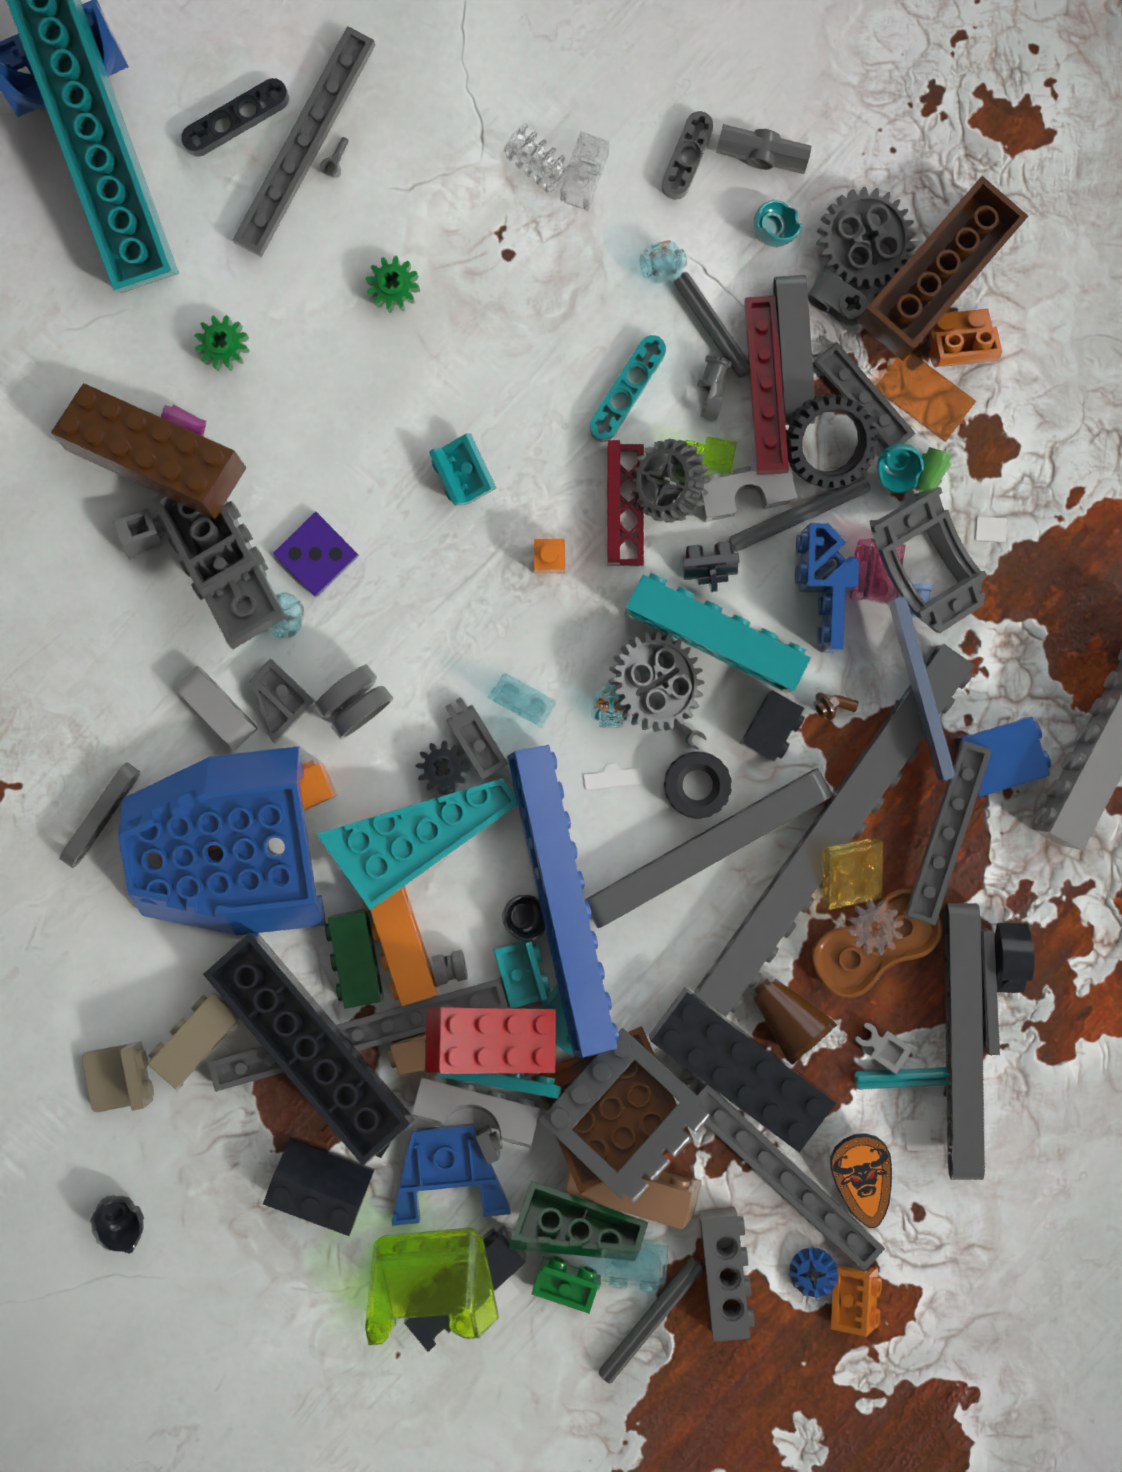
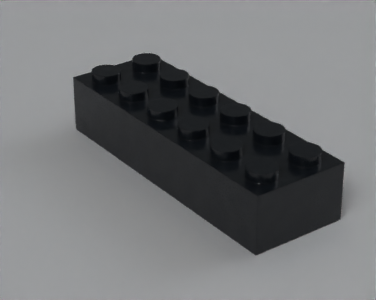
[649,987,836,1153]

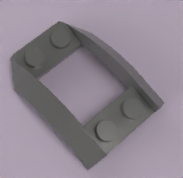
[869,487,987,633]

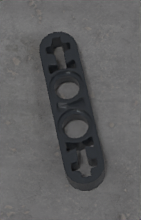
[181,78,289,157]

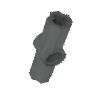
[716,124,812,174]

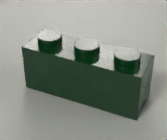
[325,909,384,1009]

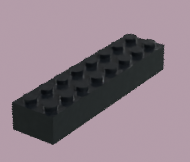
[203,933,416,1166]

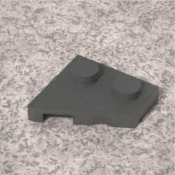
[249,659,316,743]

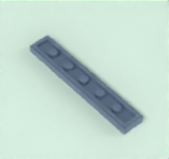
[888,596,956,781]

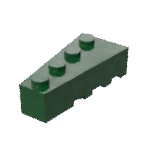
[509,1181,648,1261]

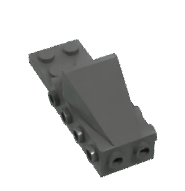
[152,494,287,650]

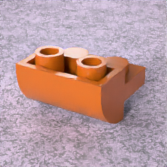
[928,309,1003,368]

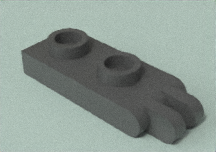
[445,697,509,780]

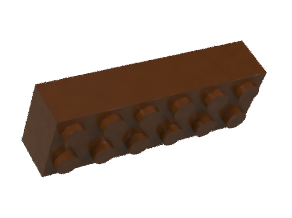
[857,176,1028,361]
[51,383,246,519]

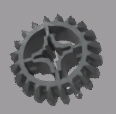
[630,439,711,523]

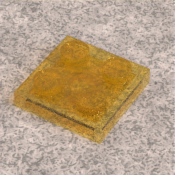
[823,838,883,910]

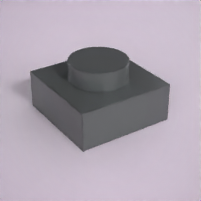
[476,1125,503,1165]

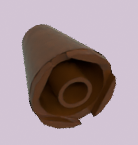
[753,978,837,1065]

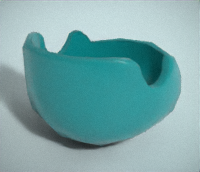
[754,199,803,248]
[876,443,924,493]

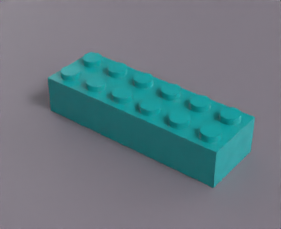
[624,573,811,693]

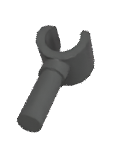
[320,137,349,178]
[674,724,707,749]

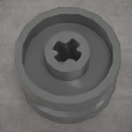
[314,664,394,739]

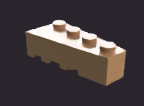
[565,1172,702,1230]

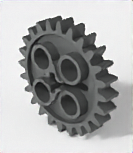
[816,187,916,290]
[608,632,704,732]

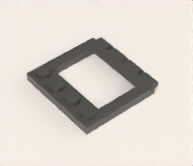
[539,1028,710,1203]

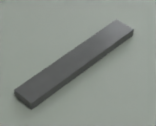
[904,740,992,926]

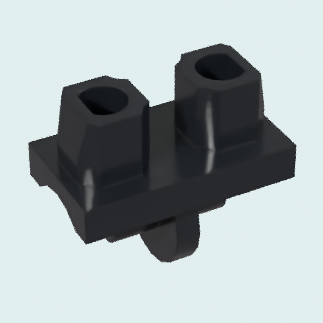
[683,541,740,593]

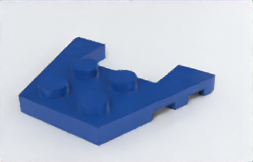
[392,1123,511,1226]

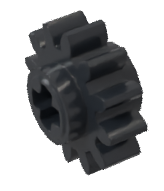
[415,740,470,794]

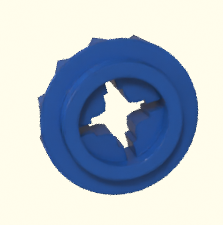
[789,1247,838,1299]

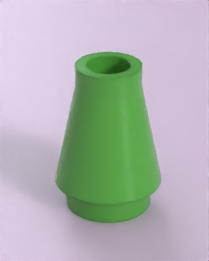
[915,447,952,491]

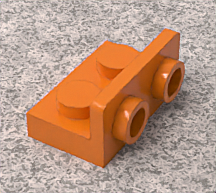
[831,1265,882,1337]

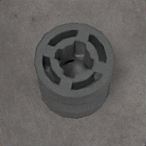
[431,950,468,986]

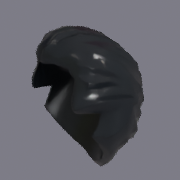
[90,1195,144,1254]

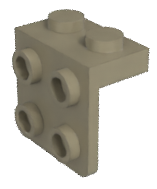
[82,1041,154,1112]

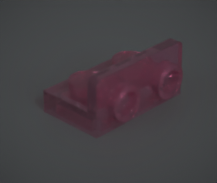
[850,538,906,605]

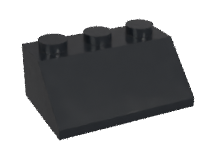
[263,1138,375,1236]

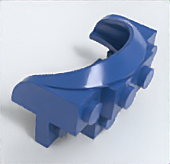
[0,0,129,117]

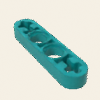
[590,335,666,442]

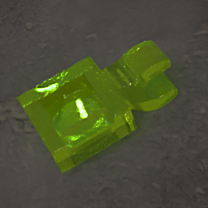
[685,436,737,474]

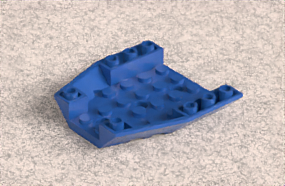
[118,746,326,936]

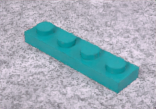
[435,1073,562,1099]

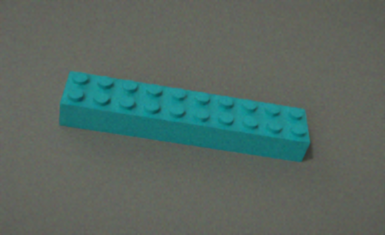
[6,0,179,293]

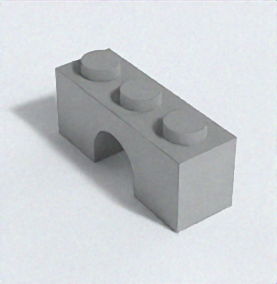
[700,462,797,522]

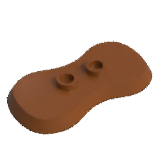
[812,889,943,998]

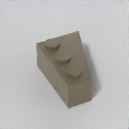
[148,993,240,1091]

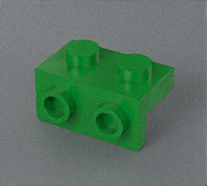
[531,1256,601,1314]

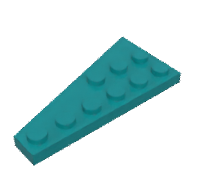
[316,778,518,910]

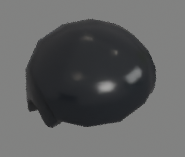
[502,894,546,941]

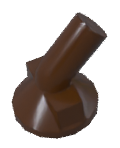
[814,692,859,720]

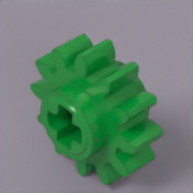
[365,256,420,313]
[194,315,250,371]

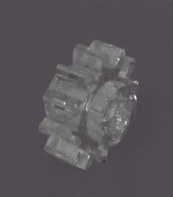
[847,900,904,956]

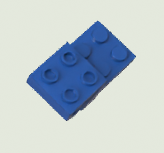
[795,523,859,653]

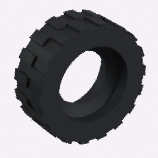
[664,752,732,819]

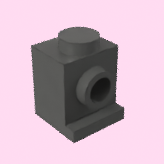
[113,508,165,560]

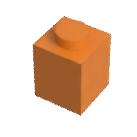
[534,539,565,574]

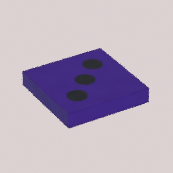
[273,511,360,598]

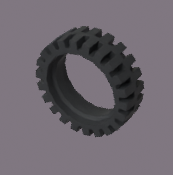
[786,394,878,488]

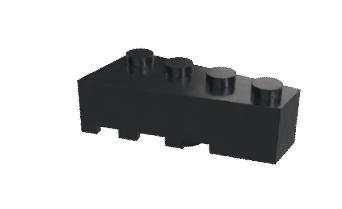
[404,1225,527,1352]

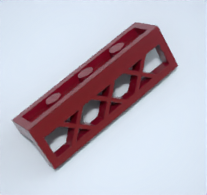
[607,440,644,566]

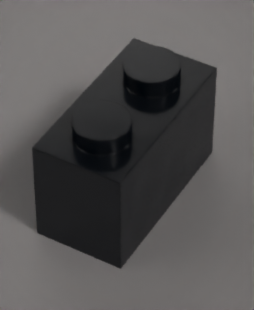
[739,690,805,762]

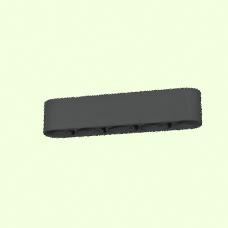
[773,275,816,425]

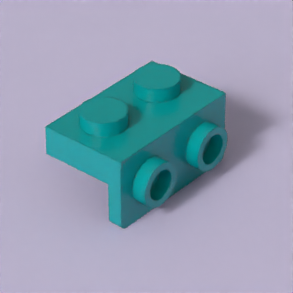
[429,433,497,506]
[493,941,551,1009]

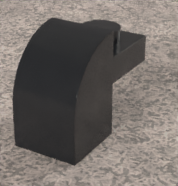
[994,923,1035,993]

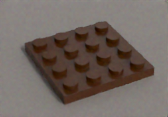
[531,1026,694,1193]

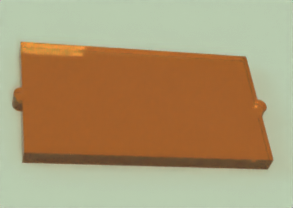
[876,352,976,442]

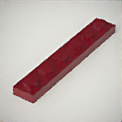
[744,296,789,475]

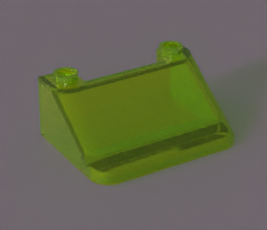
[365,1228,499,1345]

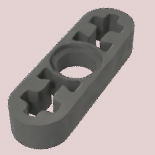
[662,111,713,200]

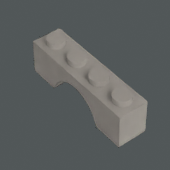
[412,1075,540,1148]

